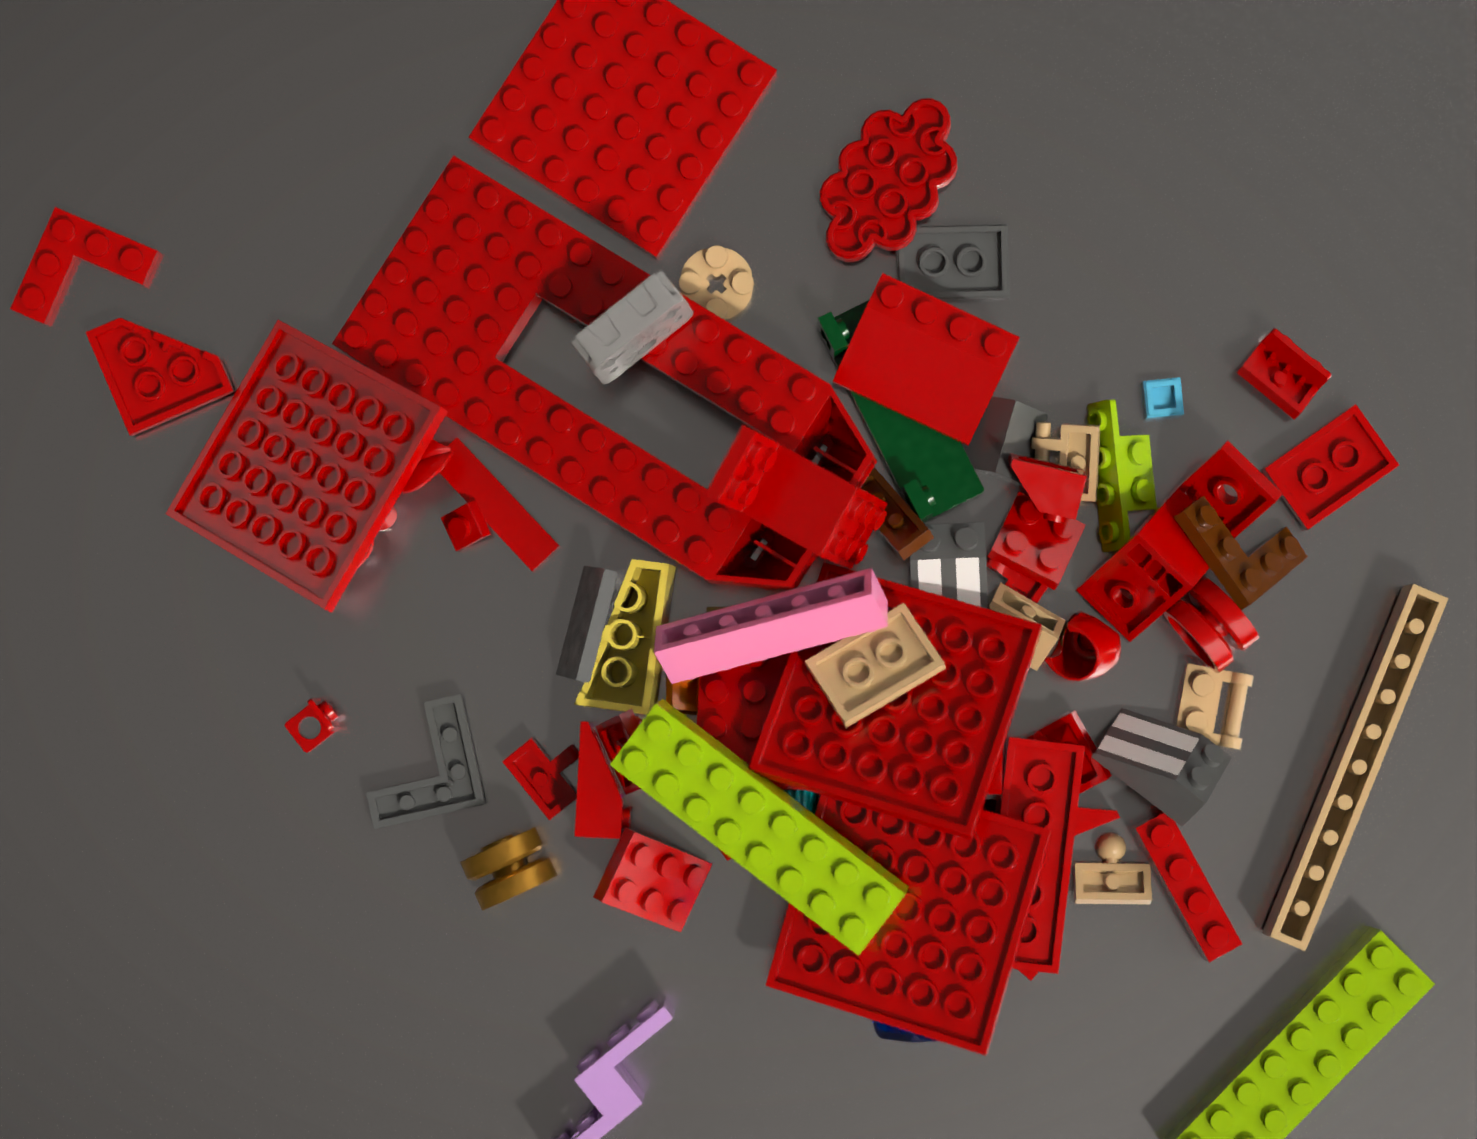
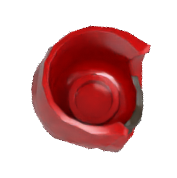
[1044,611,1121,681]

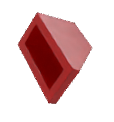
[1008,453,1087,523]

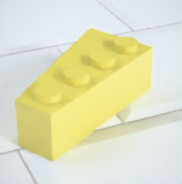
[574,559,676,715]

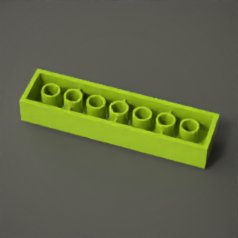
[610,699,909,956]
[1164,927,1435,1139]

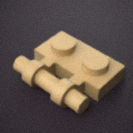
[1031,422,1100,502]

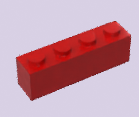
[1129,810,1242,963]

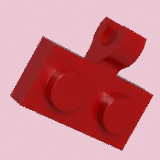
[502,737,579,820]

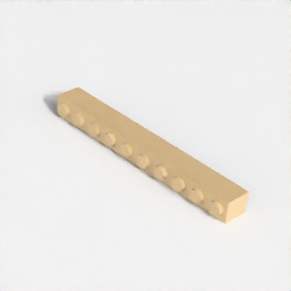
[1262,584,1449,951]

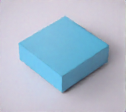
[1141,377,1184,419]

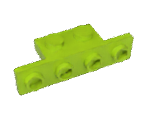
[1087,399,1157,552]

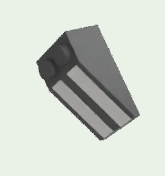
[909,522,988,609]
[1091,708,1232,827]

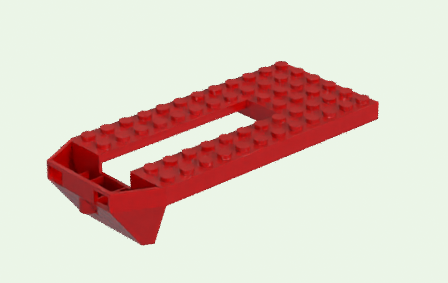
[332,155,877,590]

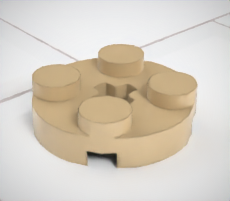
[679,245,754,321]

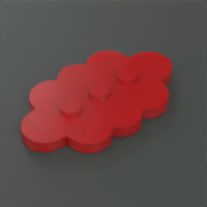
[820,98,958,262]

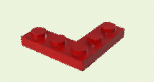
[10,207,160,325]

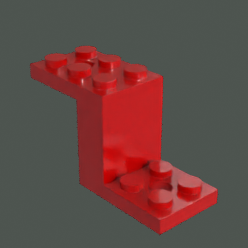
[705,425,888,570]
[1076,440,1283,642]

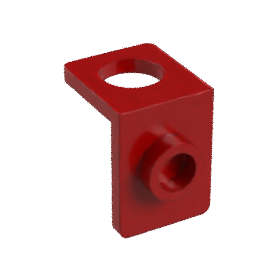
[285,698,341,753]

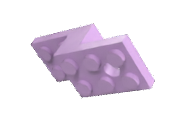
[555,999,675,1139]

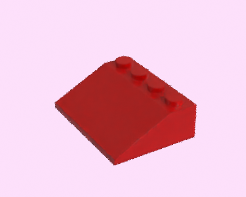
[832,273,1020,446]

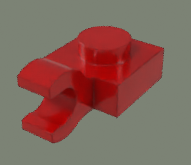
[986,557,1048,603]

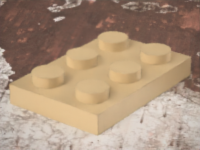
[805,603,945,728]

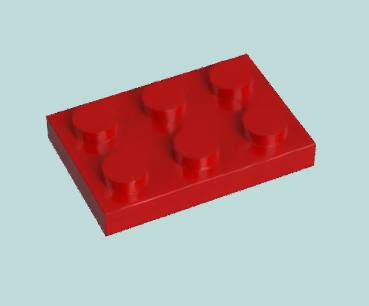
[1262,404,1399,531]
[593,827,712,932]

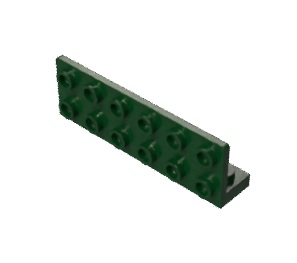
[817,300,984,523]

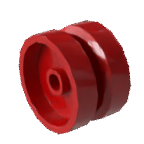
[1163,576,1259,673]

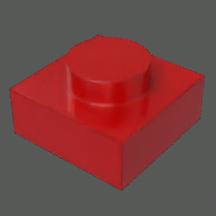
[441,500,491,551]

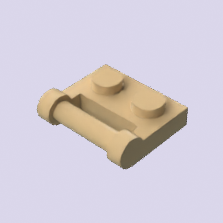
[1174,663,1253,750]

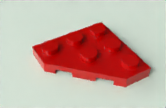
[85,318,235,436]

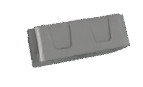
[571,271,693,384]

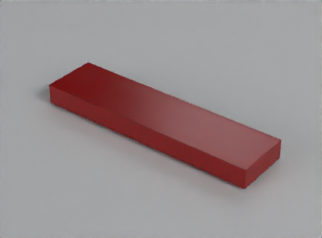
[439,437,560,572]

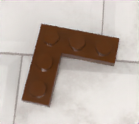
[861,467,934,560]
[1174,495,1308,610]

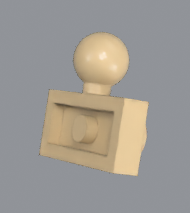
[1073,832,1152,904]

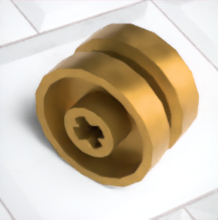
[460,827,558,911]

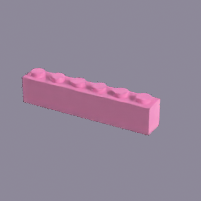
[654,568,888,684]

